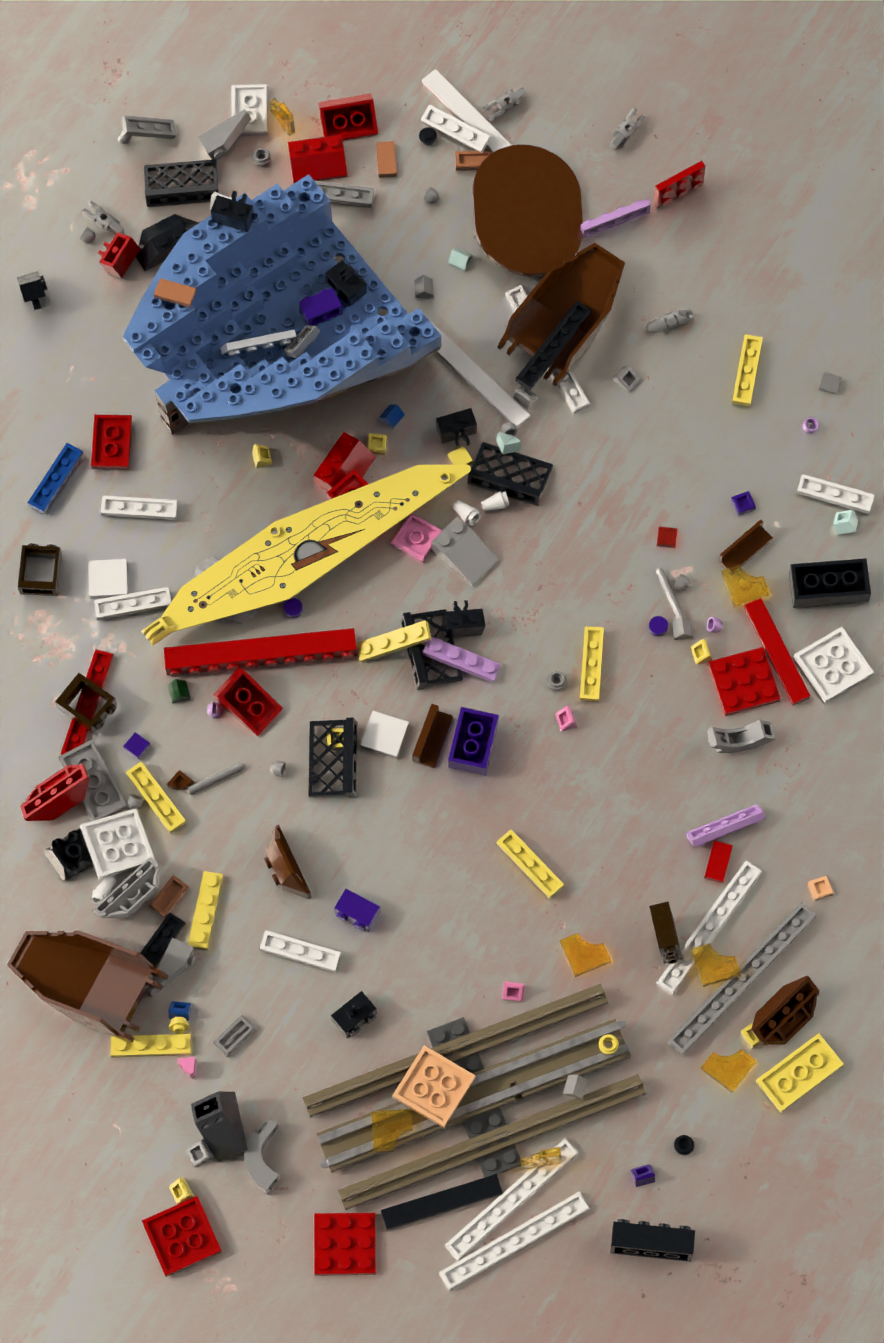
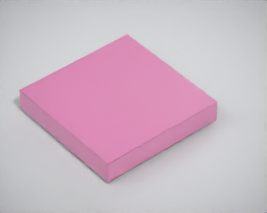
[391,513,442,563]

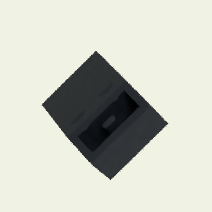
[191,1091,248,1162]

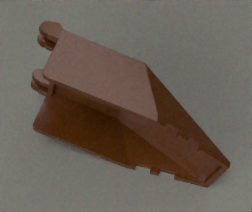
[497,243,625,386]
[7,931,169,1043]

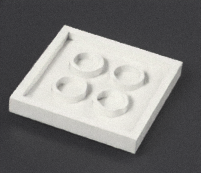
[793,627,874,703]
[80,808,155,879]

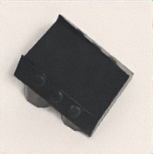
[44,828,93,881]

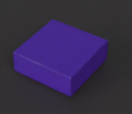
[731,491,756,516]
[123,732,150,760]

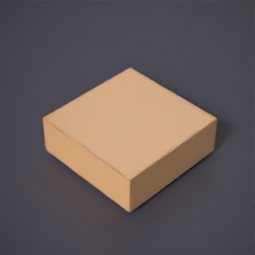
[808,875,834,901]

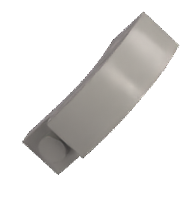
[707,720,776,753]
[244,1119,280,1195]

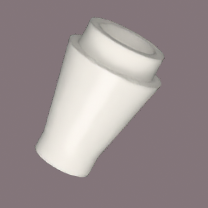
[481,491,510,512]
[453,500,481,525]
[91,876,116,904]

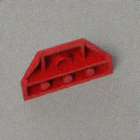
[20,764,89,821]

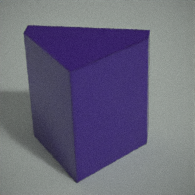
[631,1164,655,1187]

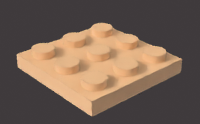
[392,1045,476,1128]

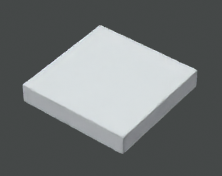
[89,559,128,598]
[360,711,409,758]

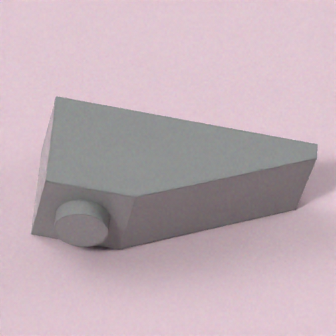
[199,109,251,160]
[147,938,196,997]

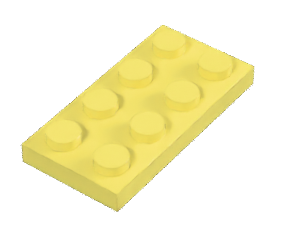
[756,1033,844,1113]

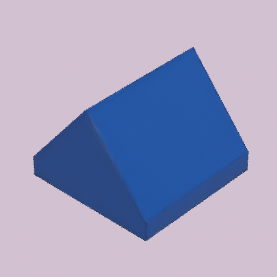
[379,404,405,429]
[168,1001,191,1021]

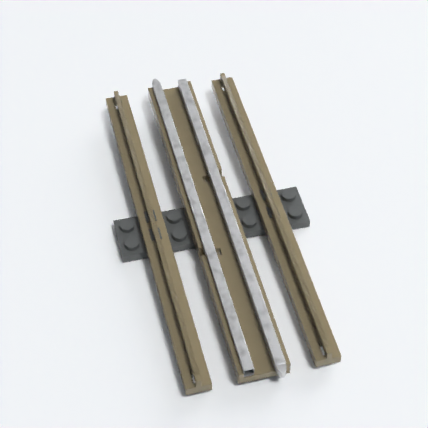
[303,984,646,1210]

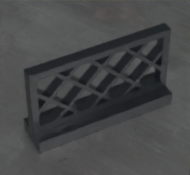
[144,159,219,207]
[467,442,553,506]
[400,609,463,690]
[308,717,358,798]

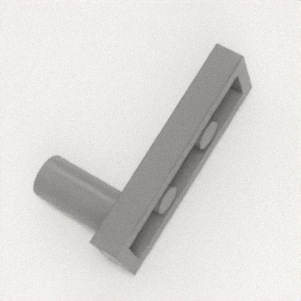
[118,116,177,144]

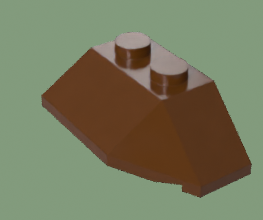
[264,824,312,899]
[751,976,820,1045]

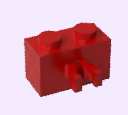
[98,232,140,278]

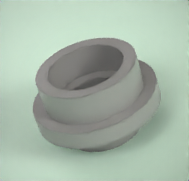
[253,148,271,166]
[547,671,566,690]

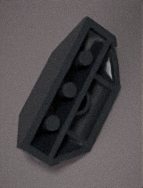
[136,214,199,272]

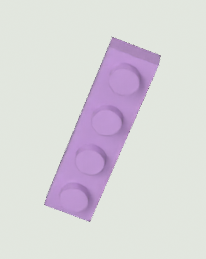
[581,199,651,239]
[422,636,501,683]
[686,804,765,847]

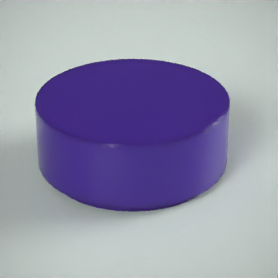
[284,598,303,618]
[649,616,668,636]

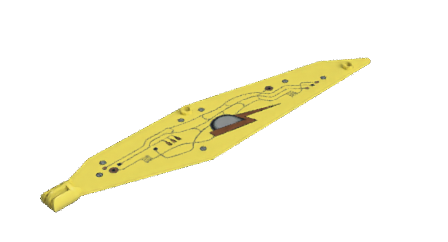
[141,464,471,646]

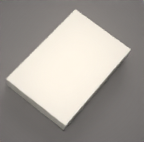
[231,84,268,136]

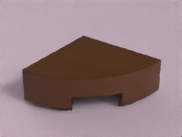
[167,770,194,790]

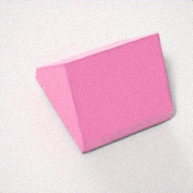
[556,705,577,731]
[503,981,524,1002]
[177,1057,197,1079]

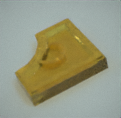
[269,98,295,136]
[721,565,770,607]
[559,933,611,977]
[691,944,741,987]
[700,1049,757,1093]
[371,1109,413,1153]
[520,1147,561,1170]

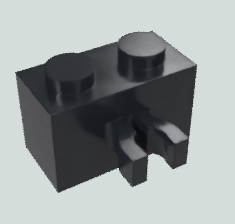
[211,191,254,232]
[325,260,367,306]
[17,271,48,310]
[436,408,477,449]
[442,600,486,638]
[331,991,377,1038]

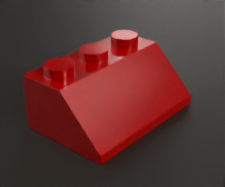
[318,93,378,140]
[288,134,348,183]
[313,431,376,492]

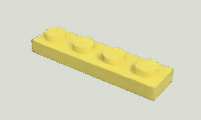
[732,334,763,407]
[356,621,432,663]
[580,626,604,702]
[125,762,186,834]
[497,829,564,899]
[188,871,223,951]
[111,1034,191,1057]

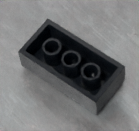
[789,558,871,608]
[610,1219,695,1262]

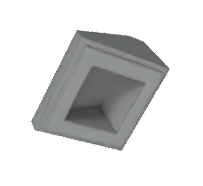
[612,365,641,392]
[186,1139,215,1167]

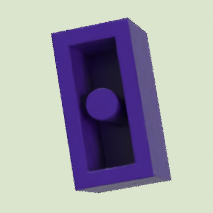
[299,287,343,326]
[334,889,381,932]

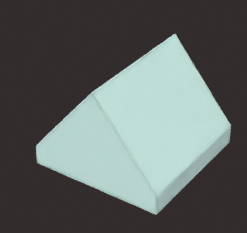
[448,247,473,271]

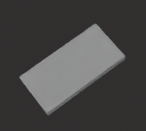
[58,739,129,821]

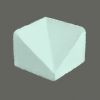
[496,432,521,454]
[833,510,858,535]

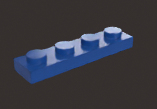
[27,443,83,514]

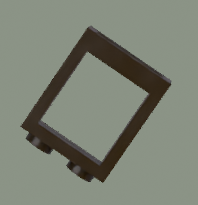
[18,543,62,596]
[55,673,117,734]
[649,901,683,964]

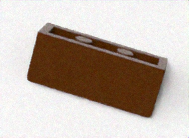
[718,520,773,576]
[412,704,453,768]

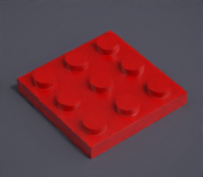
[708,647,781,716]
[142,1196,222,1277]
[314,1213,376,1276]

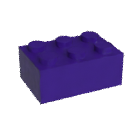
[448,707,499,776]

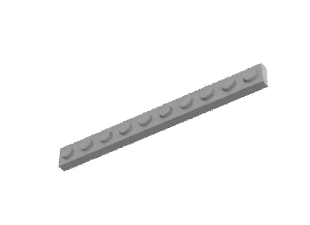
[667,902,816,1055]

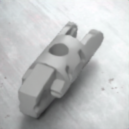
[482,87,526,121]
[608,107,646,149]
[81,200,124,235]
[646,308,694,333]

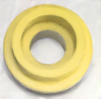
[169,1017,189,1034]
[599,1034,619,1055]

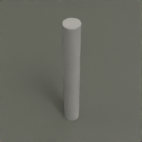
[656,568,684,618]
[187,762,243,794]

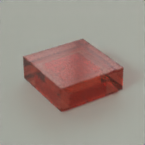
[657,526,677,548]

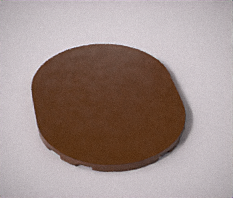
[472,145,583,277]

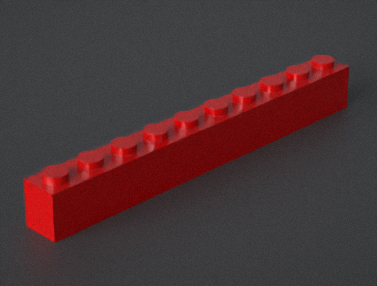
[164,628,357,677]

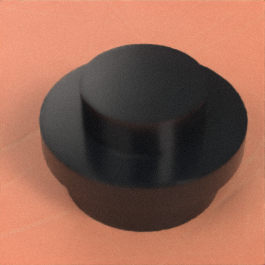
[419,127,437,145]
[674,1135,694,1155]

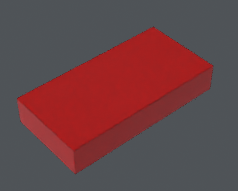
[704,840,733,883]

